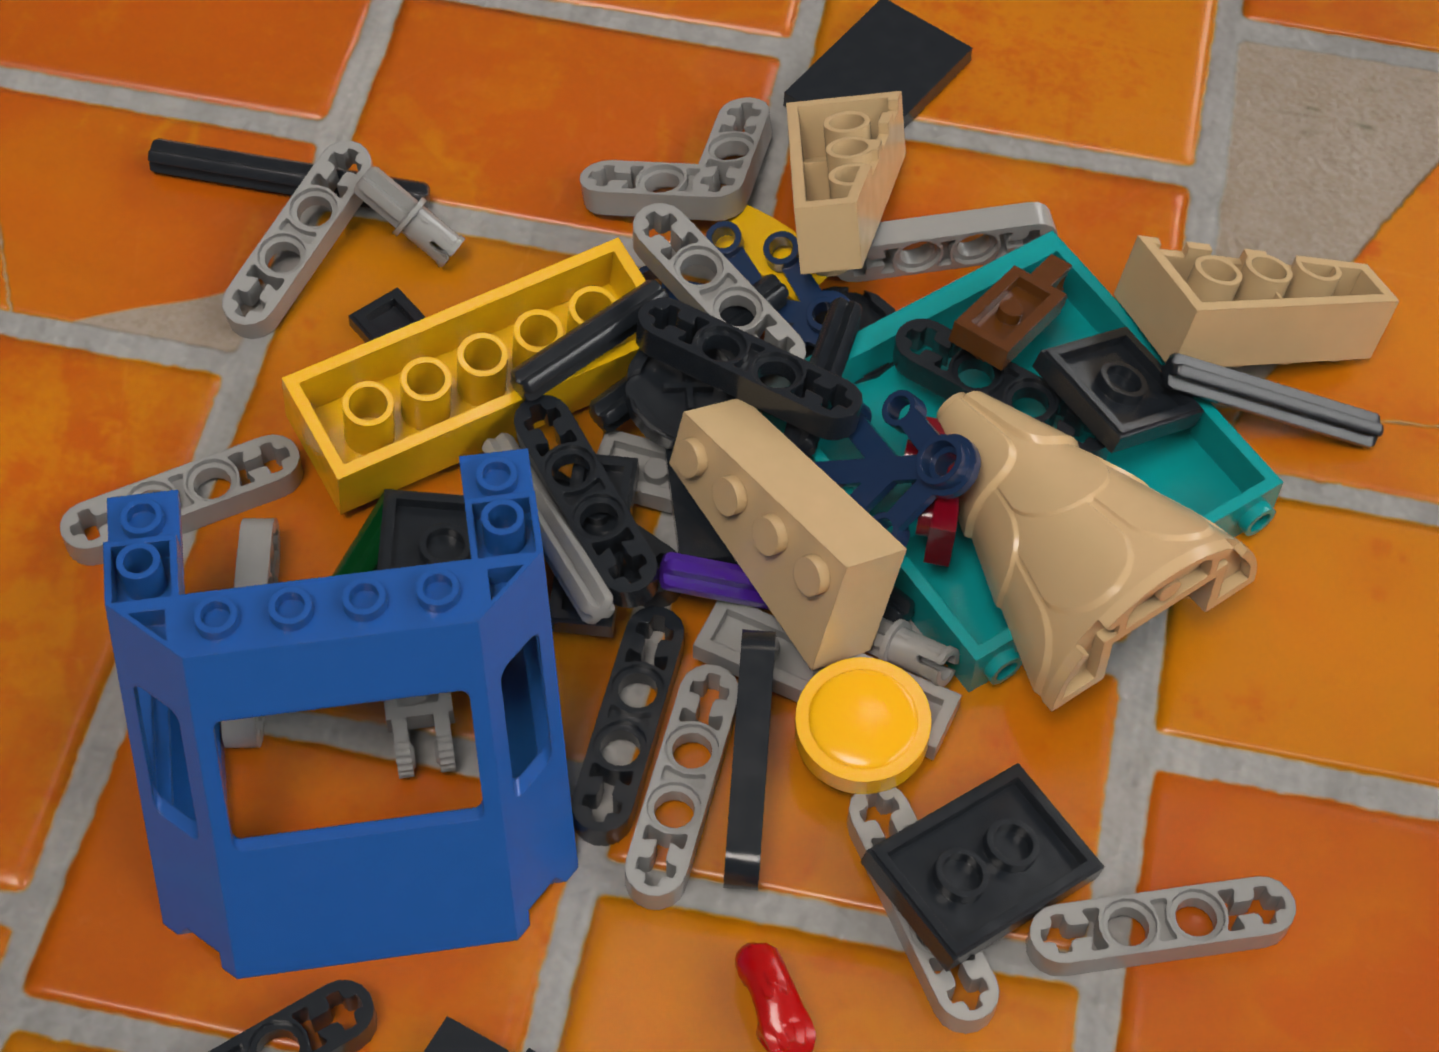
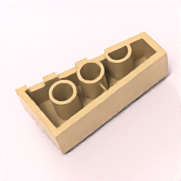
[786,91,906,277]
[1114,235,1399,368]

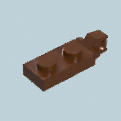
[948,254,1072,371]

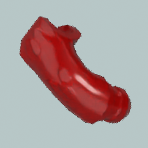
[735,942,816,1052]

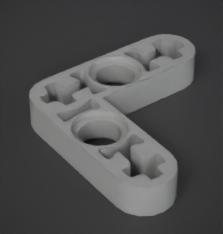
[580,97,772,221]

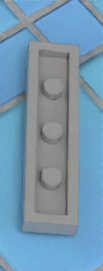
[693,600,962,760]

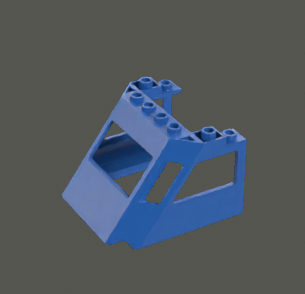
[103,448,578,979]

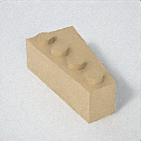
[669,398,907,671]

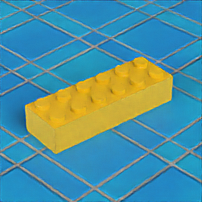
[282,237,646,515]

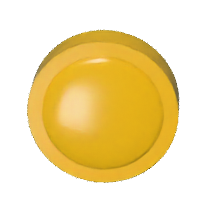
[795,657,932,794]

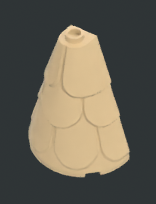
[937,391,1257,711]

